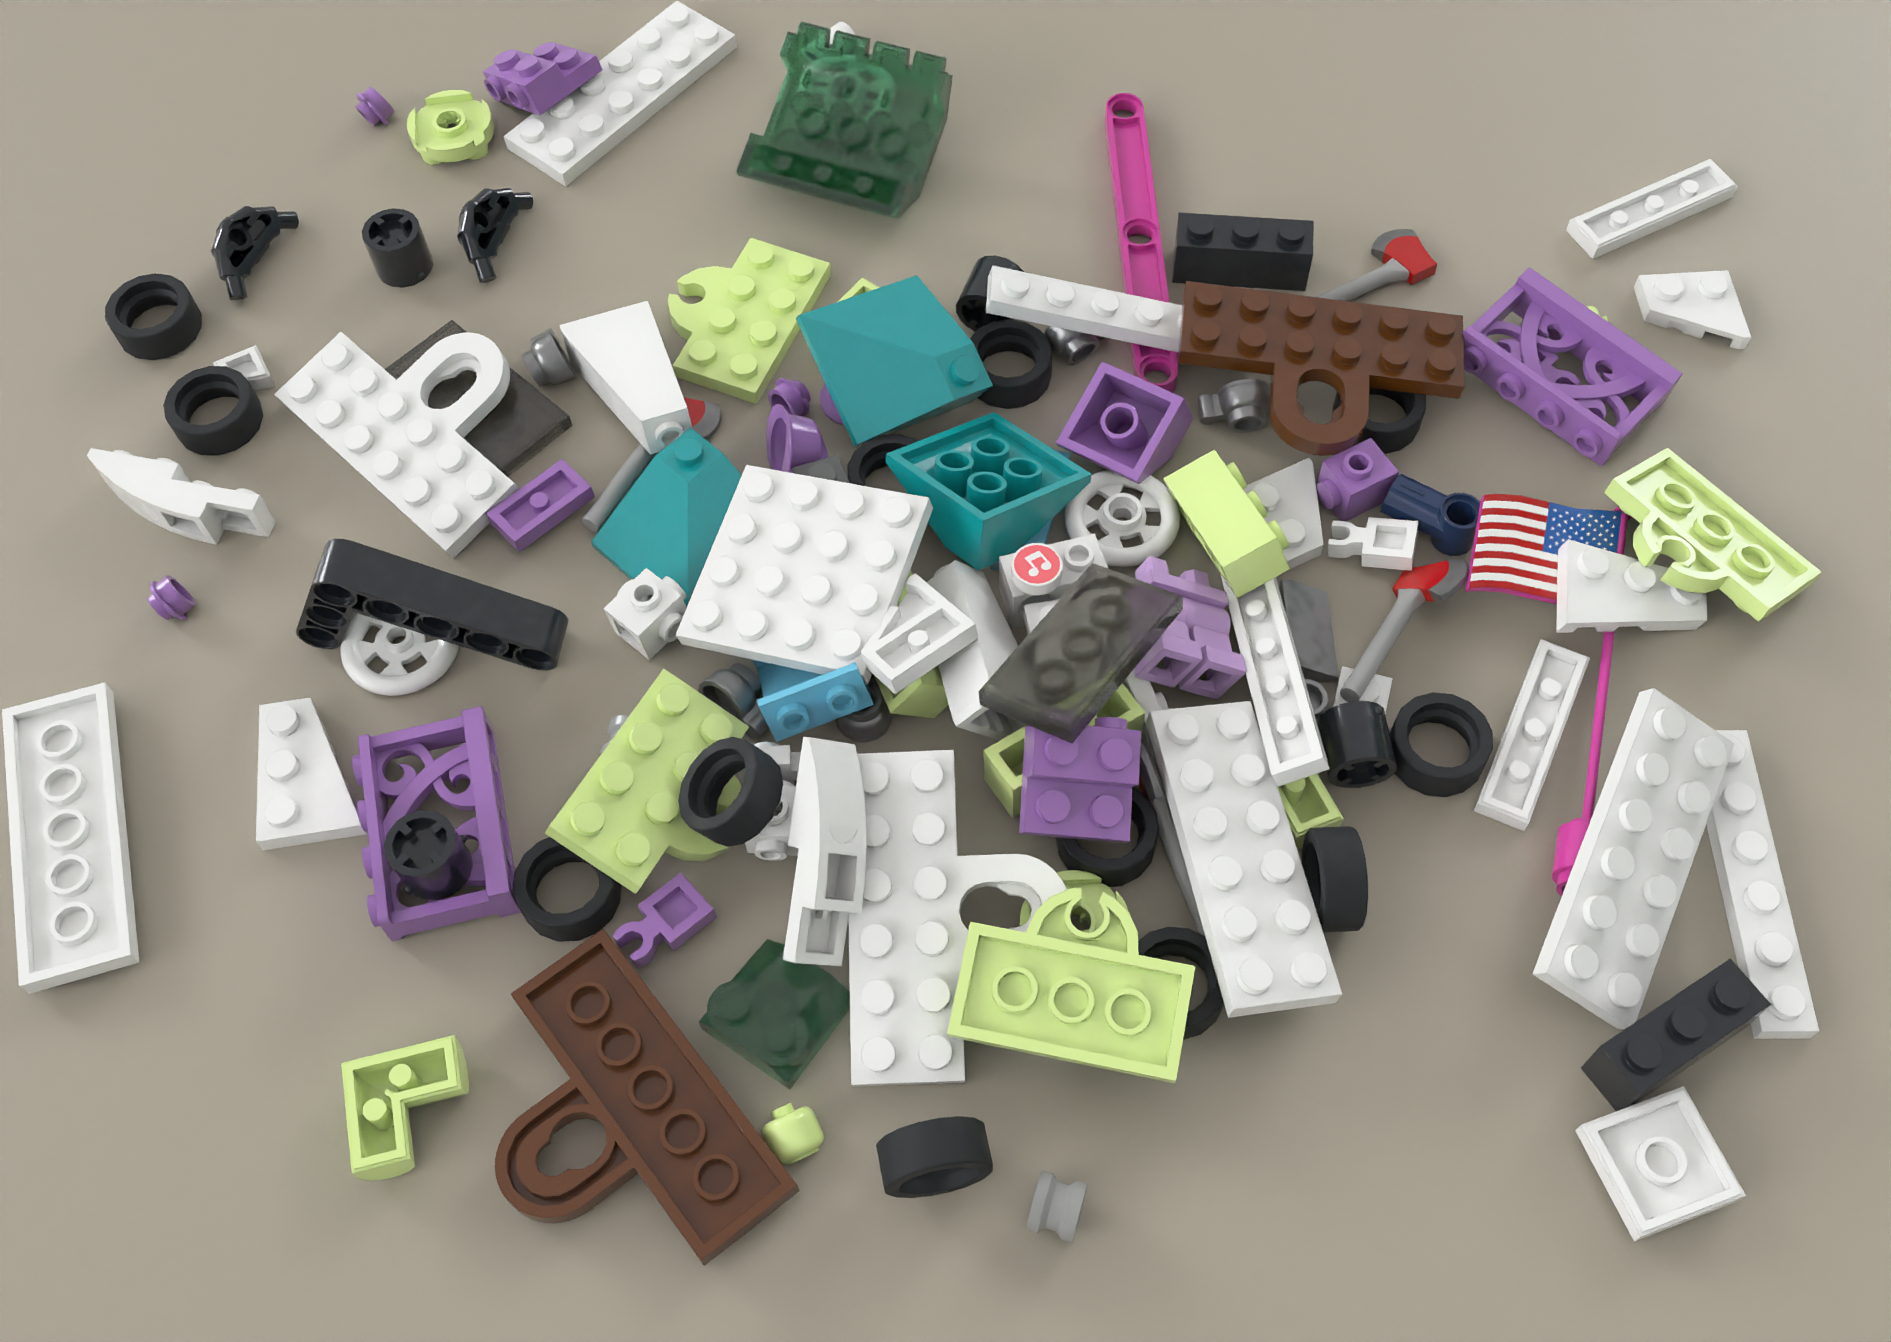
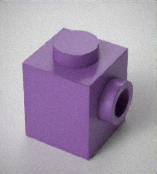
[1316,438,1399,521]

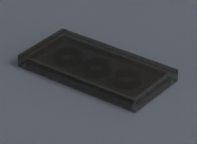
[385,320,573,477]
[978,563,1183,744]

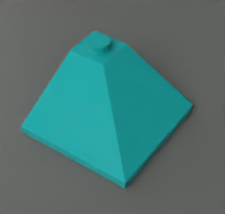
[796,275,993,447]
[886,412,1092,571]
[591,428,742,608]

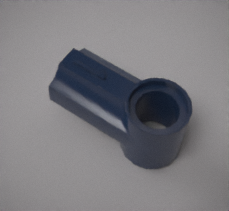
[1380,474,1480,556]

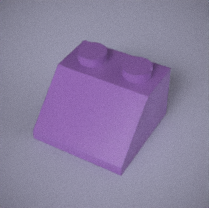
[1056,361,1194,484]

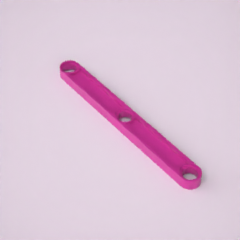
[1105,93,1178,393]

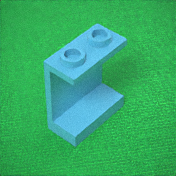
[753,660,874,742]

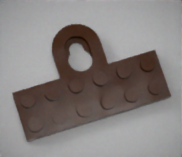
[1178,281,1465,456]
[495,928,800,1266]

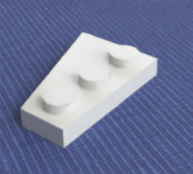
[1556,539,1707,633]
[256,698,368,850]

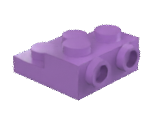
[483,42,603,115]
[1019,712,1141,843]

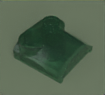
[699,939,850,1090]

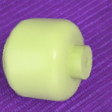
[762,1103,824,1165]

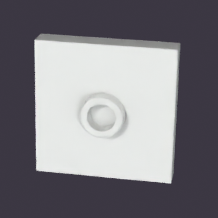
[1575,1086,1746,1242]

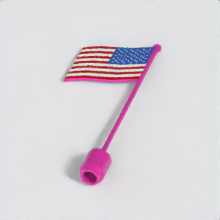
[1465,494,1632,896]

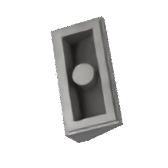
[1279,579,1338,682]

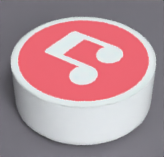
[1011,543,1063,595]

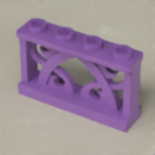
[1462,267,1683,466]
[352,706,521,941]

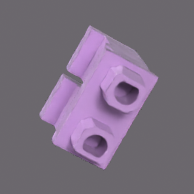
[1124,556,1247,699]

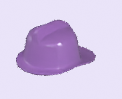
[766,404,828,473]

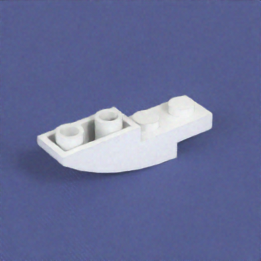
[87,448,276,545]
[783,737,867,966]

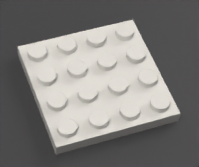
[675,465,933,684]

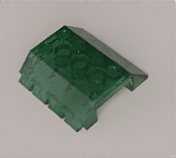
[736,21,953,219]

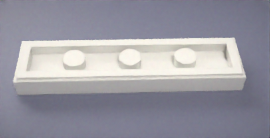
[1566,159,1738,259]
[1473,639,1590,831]

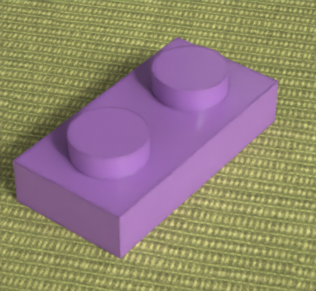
[486,459,595,552]

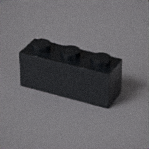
[1172,212,1314,291]
[1581,958,1771,1111]

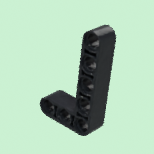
[296,539,569,671]

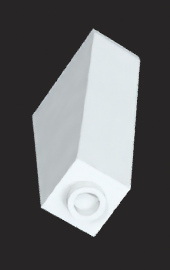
[559,301,692,455]
[927,560,1050,741]

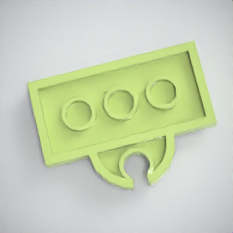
[668,238,831,404]
[1604,448,1822,622]
[545,669,749,894]
[947,887,1195,1083]

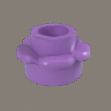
[355,87,395,126]
[768,377,811,417]
[147,575,196,620]

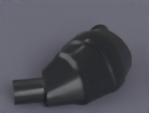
[457,188,533,283]
[211,206,299,300]

